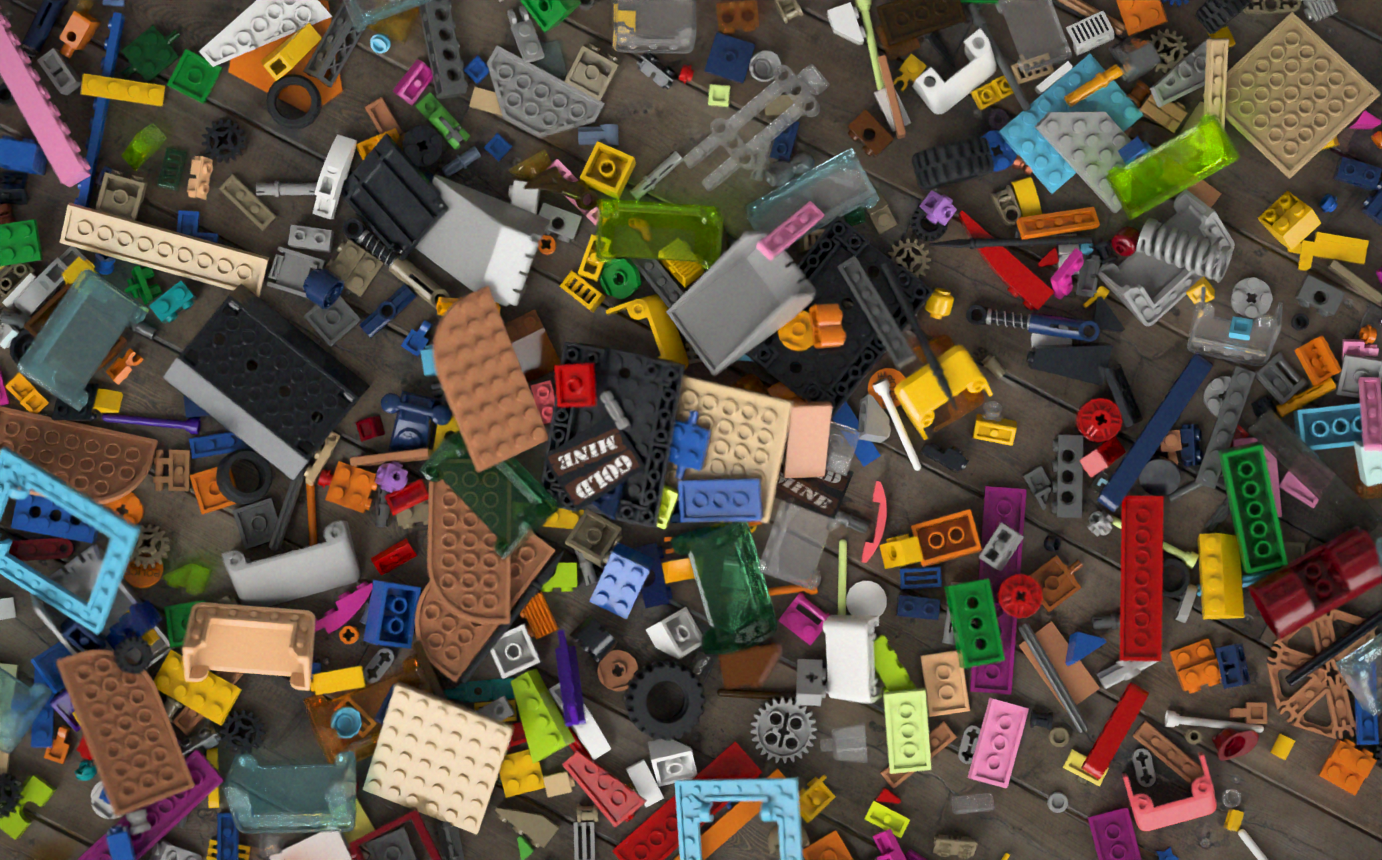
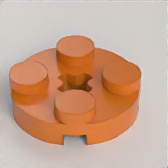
[103,492,144,525]

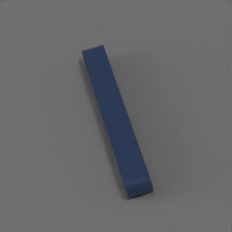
[1096,353,1213,512]

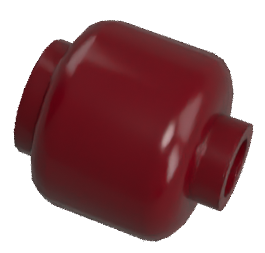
[1111,226,1140,257]

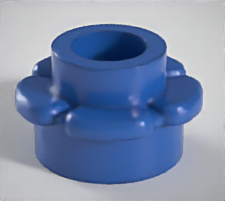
[1319,194,1338,213]

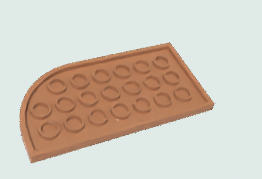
[433,286,549,472]
[0,406,158,504]
[427,459,512,624]
[415,517,556,683]
[56,650,195,817]

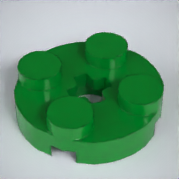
[600,257,642,299]

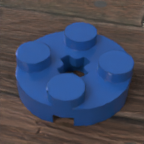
[982,130,1017,172]

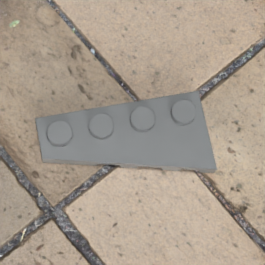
[1150,37,1211,107]

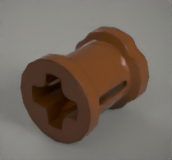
[1125,80,1151,107]

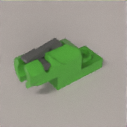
[415,92,470,150]

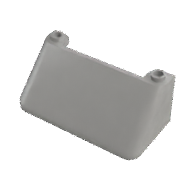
[1098,189,1235,326]
[222,521,361,607]

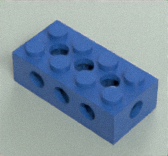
[11,494,103,543]

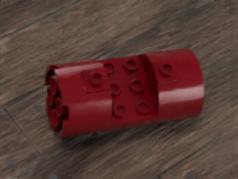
[1248,525,1382,640]

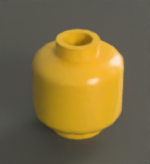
[925,288,954,319]

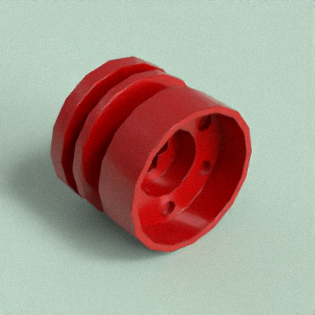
[1075,398,1122,443]
[997,574,1042,618]

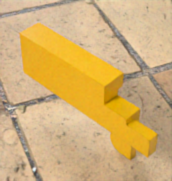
[1287,232,1369,271]

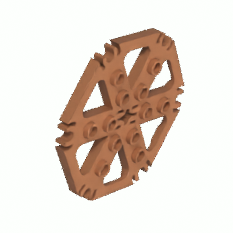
[1266,609,1382,739]

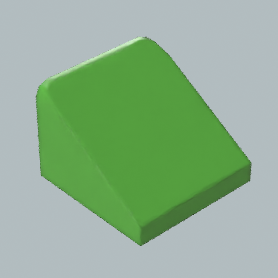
[517,835,534,860]

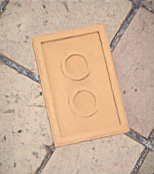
[920,650,970,717]

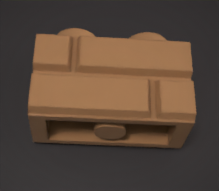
[1139,93,1187,133]

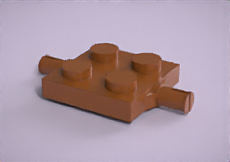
[1029,555,1083,613]

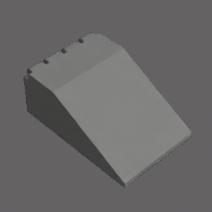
[416,174,550,306]
[666,230,816,376]
[30,544,175,666]

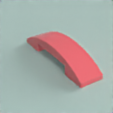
[861,481,887,563]

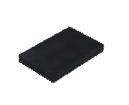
[1103,363,1143,428]

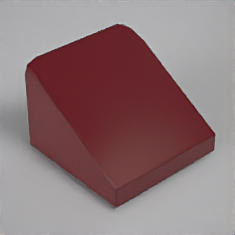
[356,415,385,442]

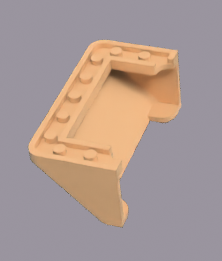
[183,602,315,690]

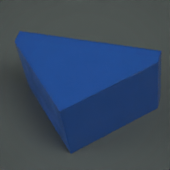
[1065,632,1106,666]

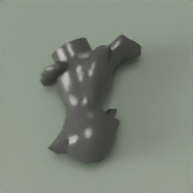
[765,152,815,187]

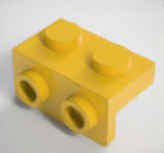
[799,775,836,823]

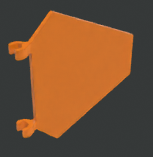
[228,0,343,113]

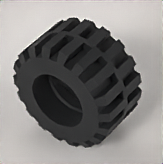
[1195,0,1250,34]

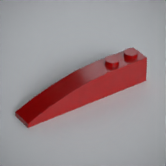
[958,210,1054,311]

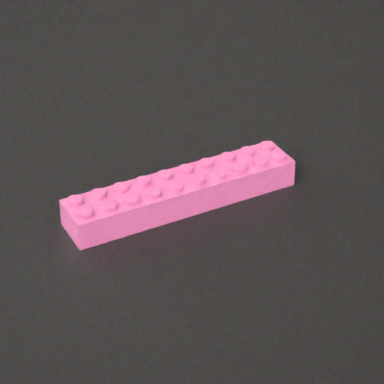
[0,6,91,187]

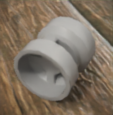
[126,809,151,834]

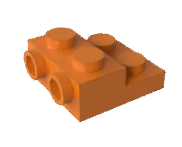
[325,461,378,513]
[1169,638,1221,694]
[1318,738,1377,796]

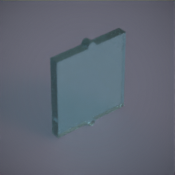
[530,40,567,78]

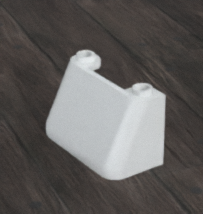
[823,615,882,703]

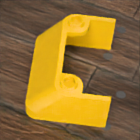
[605,294,689,371]
[895,345,993,440]

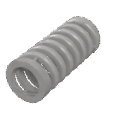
[1137,218,1233,282]

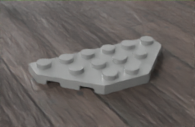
[487,46,605,138]
[1035,111,1131,213]

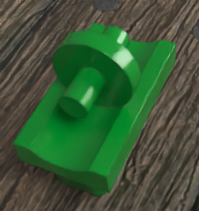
[124,265,162,305]

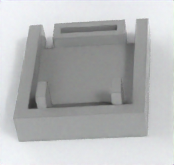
[266,246,326,298]

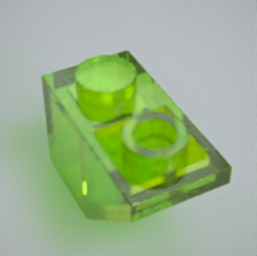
[121,123,167,170]
[163,563,212,596]

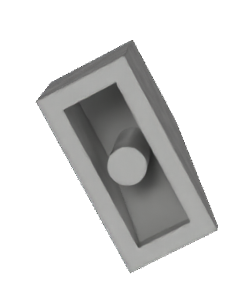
[858,395,891,443]

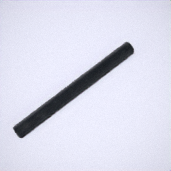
[1285,609,1382,686]

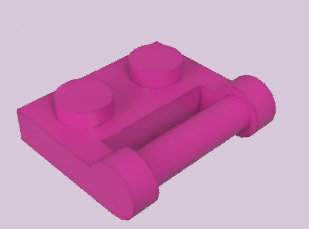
[778,592,831,646]

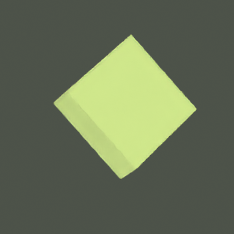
[708,84,730,107]

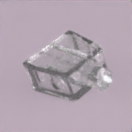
[820,722,868,763]

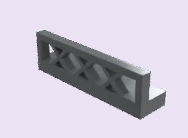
[303,1,371,88]

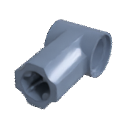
[578,124,619,147]

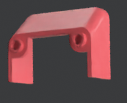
[1122,751,1217,831]

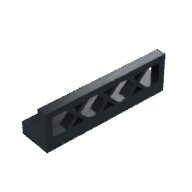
[0,173,28,204]

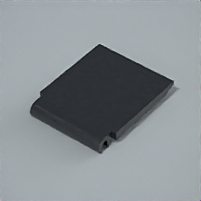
[341,134,448,261]

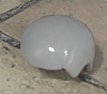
[749,50,781,82]

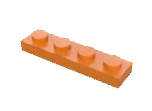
[1016,207,1100,240]

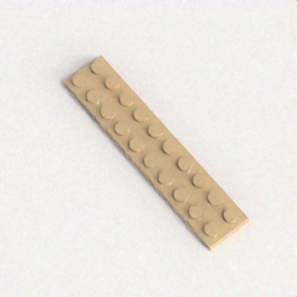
[60,203,269,297]

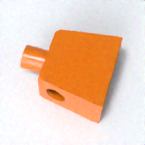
[59,11,102,58]

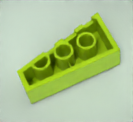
[873,634,917,692]
[511,669,575,763]

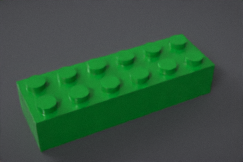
[1218,441,1288,574]

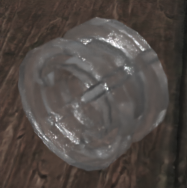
[1221,789,1241,808]

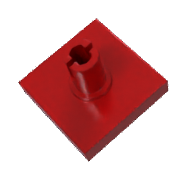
[555,364,596,407]

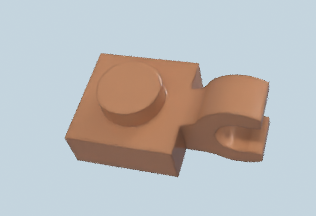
[1160,430,1182,465]
[1230,702,1267,724]

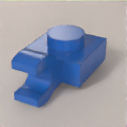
[401,320,433,357]

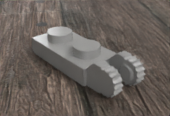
[507,5,545,64]

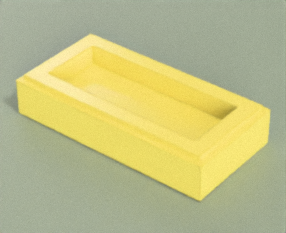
[1063,749,1109,786]

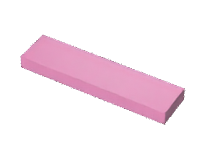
[756,201,825,261]
[1358,377,1382,451]

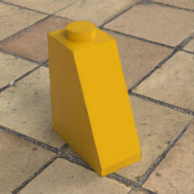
[310,665,365,695]

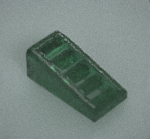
[157,148,187,192]

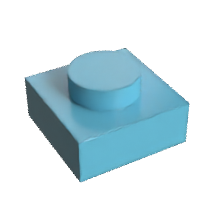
[1229,316,1253,340]

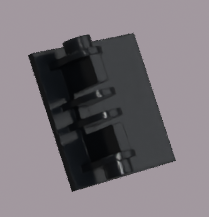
[52,383,99,422]

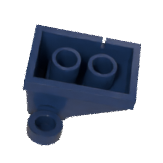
[381,391,452,460]

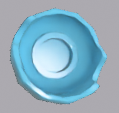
[331,707,362,738]

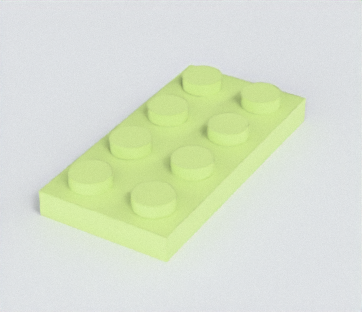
[883,688,931,774]

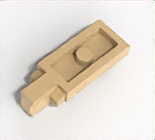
[304,432,340,486]

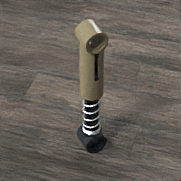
[343,218,451,309]

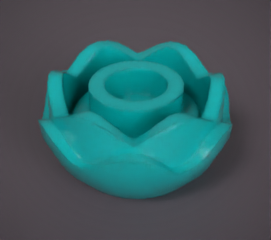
[75,759,98,781]

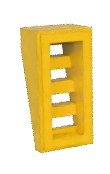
[560,270,606,313]

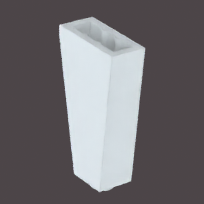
[269,823,356,860]

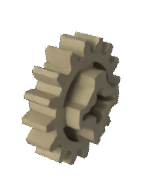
[1149,29,1188,74]
[888,238,931,279]
[129,524,170,569]

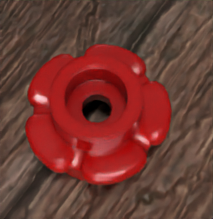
[678,64,694,84]
[317,469,333,489]

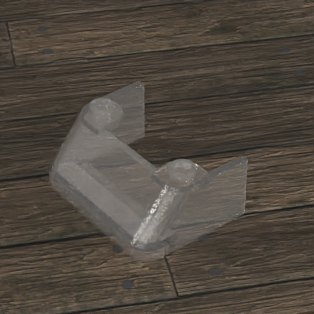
[1187,286,1283,366]

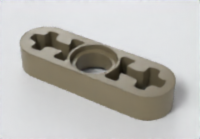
[1242,0,1301,14]

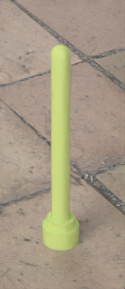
[854,0,884,90]
[1110,515,1199,569]
[838,539,847,615]

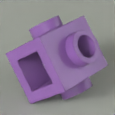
[919,190,957,226]
[374,461,408,493]

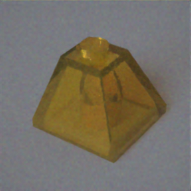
[367,0,419,45]
[508,149,552,182]

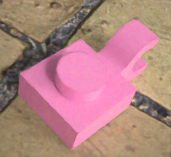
[1341,339,1379,361]

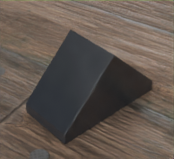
[1091,296,1125,333]

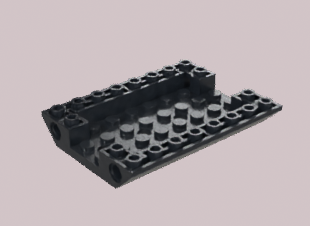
[746,215,934,420]
[163,284,370,481]
[537,342,685,528]

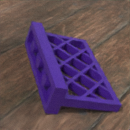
[555,629,586,727]

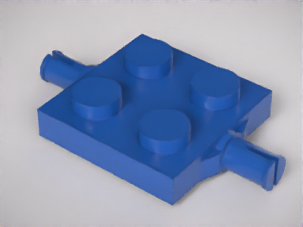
[668,410,711,480]

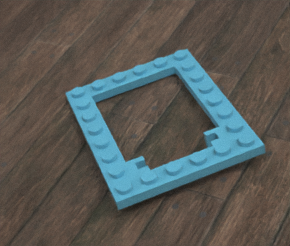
[0,447,140,634]
[675,778,803,860]

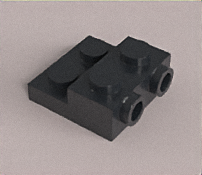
[920,443,969,473]

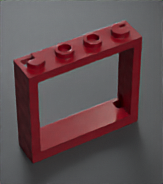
[348,809,442,860]

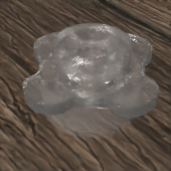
[982,401,1003,421]

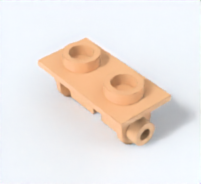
[187,156,213,200]

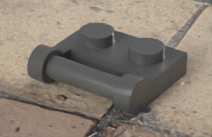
[1255,351,1308,405]

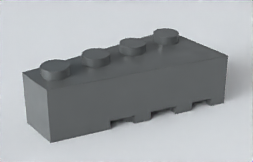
[1108,37,1161,84]

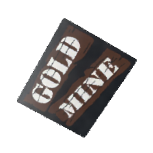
[543,414,645,511]
[774,447,854,519]

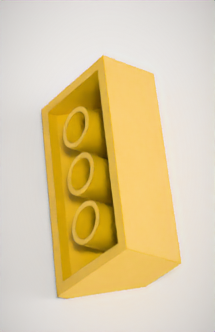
[1197,533,1244,620]

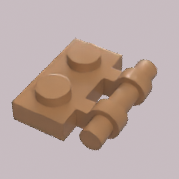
[153,450,191,491]

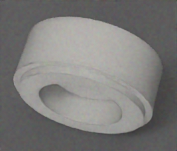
[1047,792,1068,813]

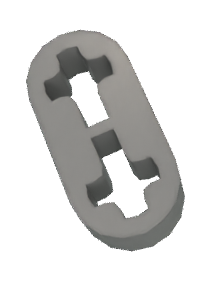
[1175,584,1198,623]
[363,648,395,683]
[958,725,981,764]
[1132,748,1156,787]

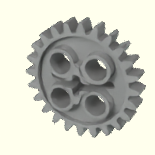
[750,696,817,763]

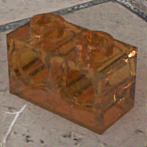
[716,0,759,34]

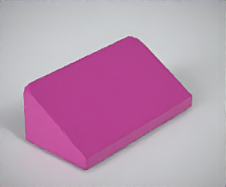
[393,59,433,105]
[1349,110,1381,130]

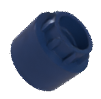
[303,269,345,309]

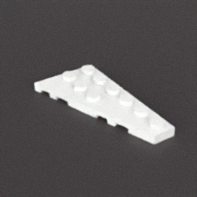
[199,0,332,67]

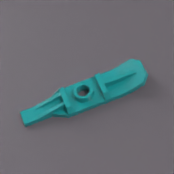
[445,677,515,703]

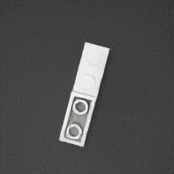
[312,134,357,220]
[549,683,611,761]

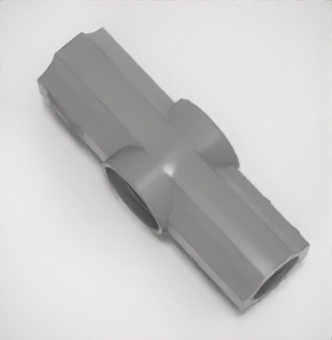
[1097,659,1157,689]

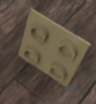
[932,834,978,858]

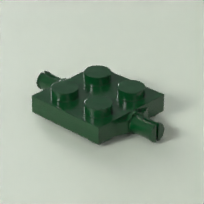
[121,25,180,83]

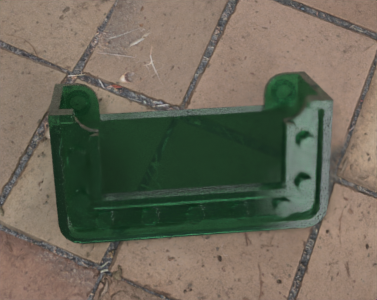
[420,430,559,559]
[670,521,778,654]

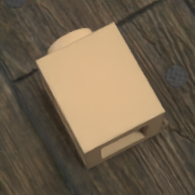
[543,771,575,797]

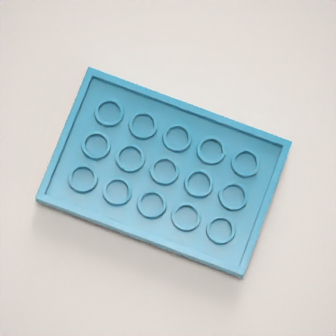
[998,54,1144,194]

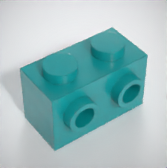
[149,280,197,324]

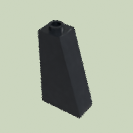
[1026,342,1113,386]

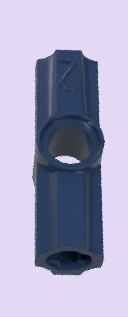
[359,284,417,338]

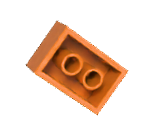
[911,509,983,567]

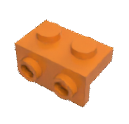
[1294,335,1342,386]

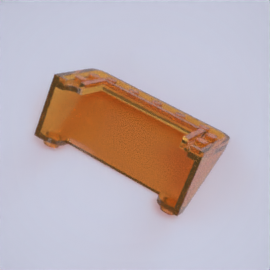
[303,654,435,769]

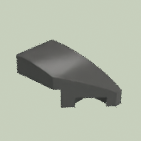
[1022,465,1052,510]

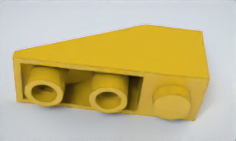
[261,22,322,81]

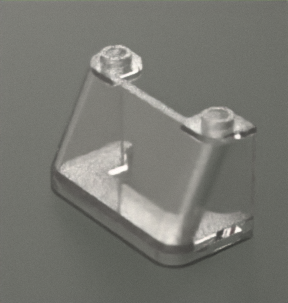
[612,0,697,54]
[995,0,1073,74]
[759,498,841,591]

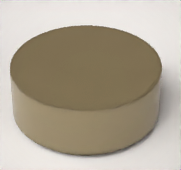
[1048,726,1070,747]

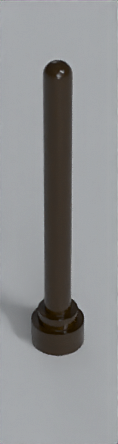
[717,689,811,706]

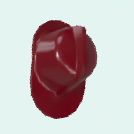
[1212,728,1259,761]

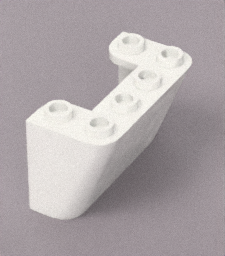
[912,29,997,114]

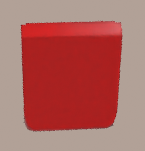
[1036,247,1059,268]
[875,787,901,803]

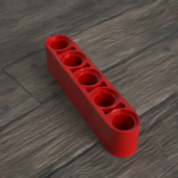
[1081,682,1149,779]

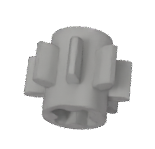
[1087,510,1114,537]

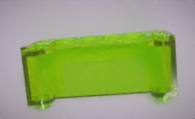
[1106,113,1240,220]
[595,199,723,269]

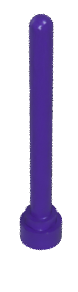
[102,414,201,434]

